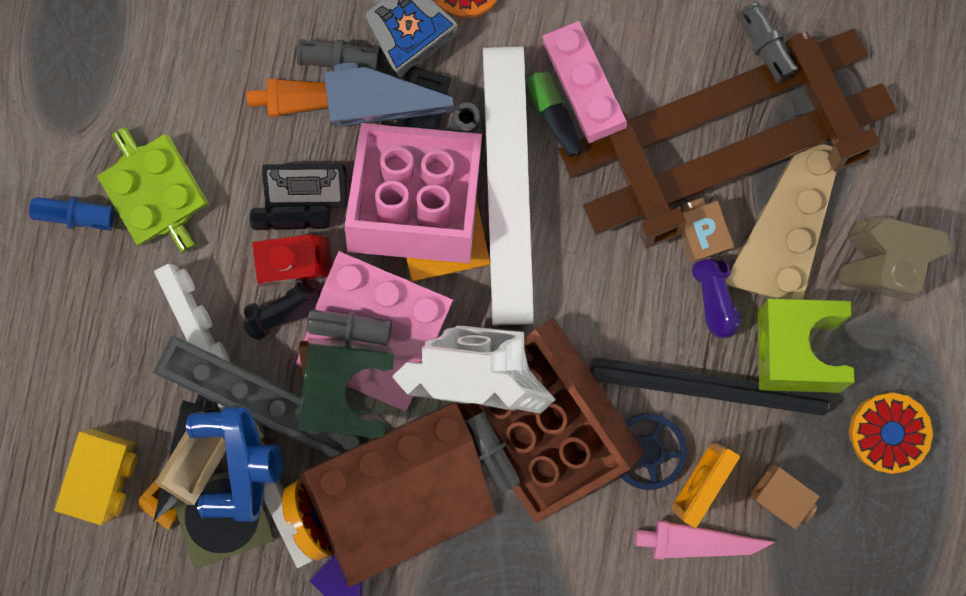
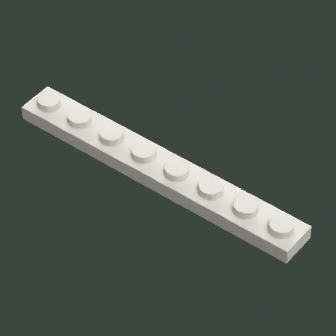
[154,264,313,568]

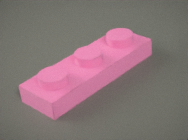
[542,21,627,143]

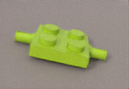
[97,127,210,254]

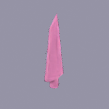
[634,520,775,560]

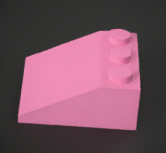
[345,123,482,263]
[295,251,454,412]

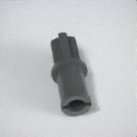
[307,309,392,347]
[465,411,520,492]

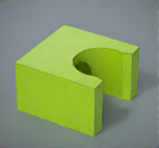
[757,299,855,393]

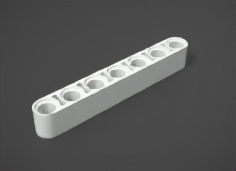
[483,46,533,326]

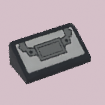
[262,164,346,208]

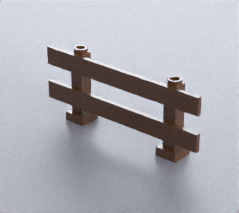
[558,28,897,249]

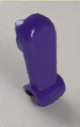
[692,259,742,338]

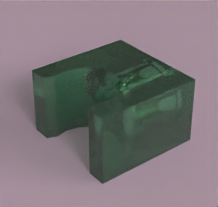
[298,338,395,438]

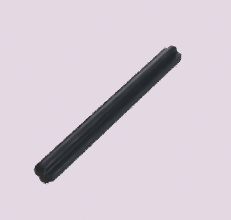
[590,357,830,416]

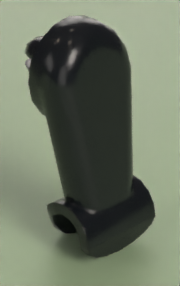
[244,281,320,340]

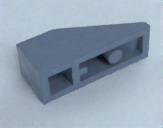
[324,63,454,128]

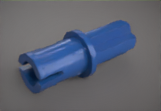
[29,197,115,231]

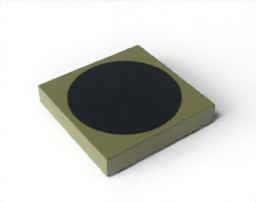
[174,470,274,569]

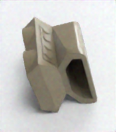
[838,217,953,301]

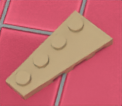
[725,144,837,300]

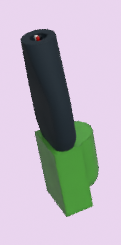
[525,71,582,157]

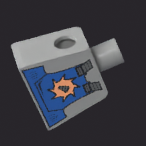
[364,0,458,79]

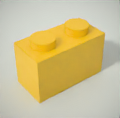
[54,429,138,525]

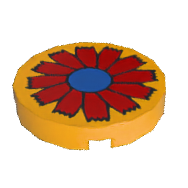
[848,392,933,474]
[282,479,334,561]

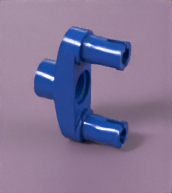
[186,407,283,522]

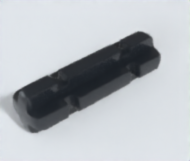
[249,206,330,230]

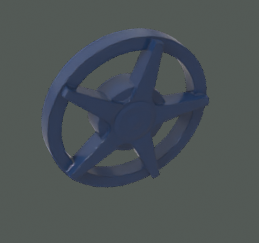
[619,414,687,490]

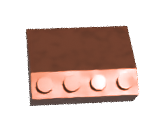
[454,317,645,523]
[298,403,496,587]

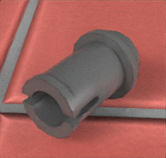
[451,102,483,134]

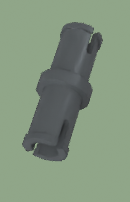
[736,2,800,84]
[297,39,381,72]

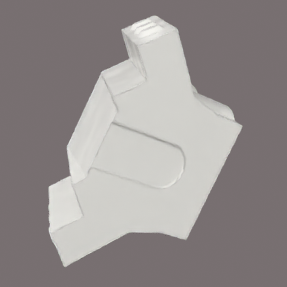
[392,325,556,414]

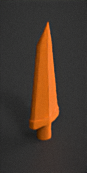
[247,78,328,117]

